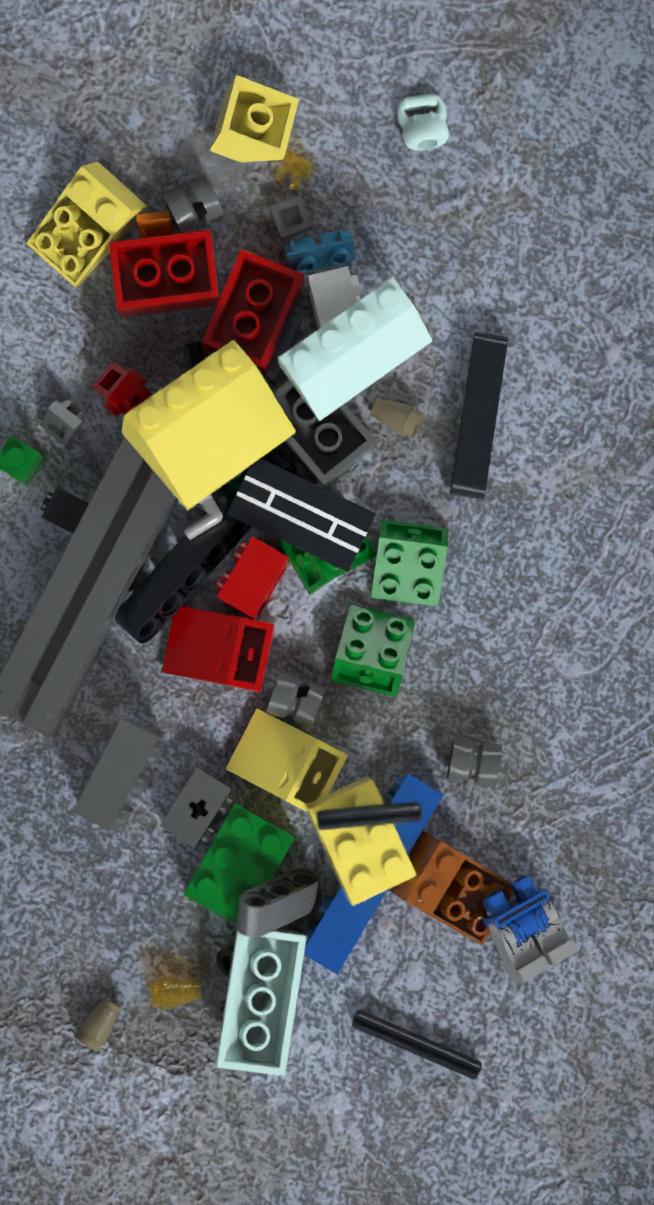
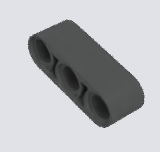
[236,868,319,937]

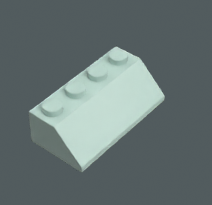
[278,277,433,421]
[216,929,307,1076]

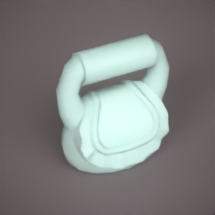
[397,93,449,151]

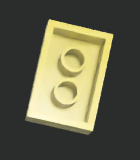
[304,776,416,906]

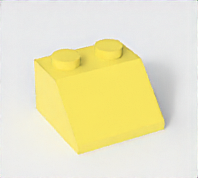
[209,75,299,162]

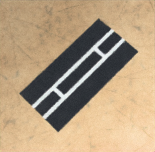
[227,458,376,572]

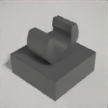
[40,400,85,447]

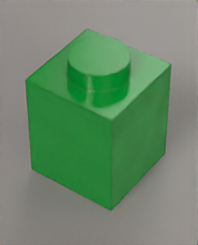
[0,435,45,487]

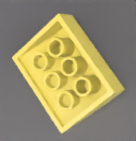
[122,340,296,510]

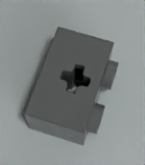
[160,767,234,848]

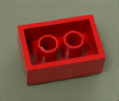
[109,230,220,318]
[201,249,305,375]

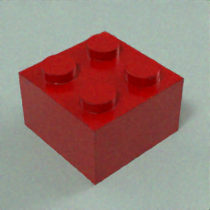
[216,536,290,620]

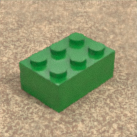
[183,803,296,925]

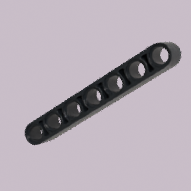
[115,449,297,644]

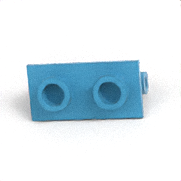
[284,229,356,274]

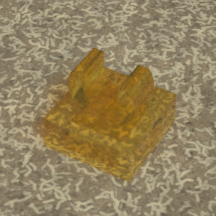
[275,149,316,191]

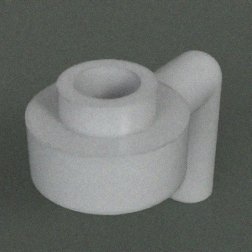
[183,493,223,540]

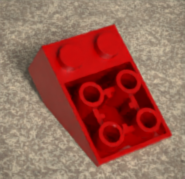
[161,607,276,693]

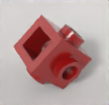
[91,361,153,418]

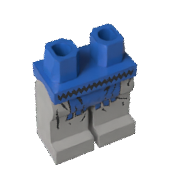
[482,875,579,983]

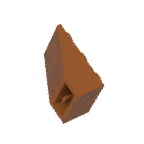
[388,831,513,945]

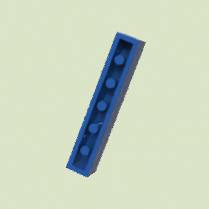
[304,773,443,975]

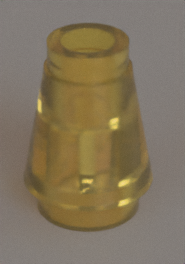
[150,976,201,1011]

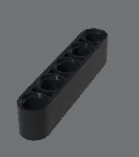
[450,332,508,500]

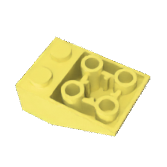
[26,162,147,288]
[226,708,348,812]

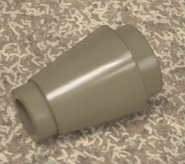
[371,397,424,438]
[74,998,121,1052]

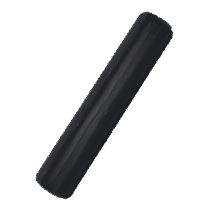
[316,801,422,830]

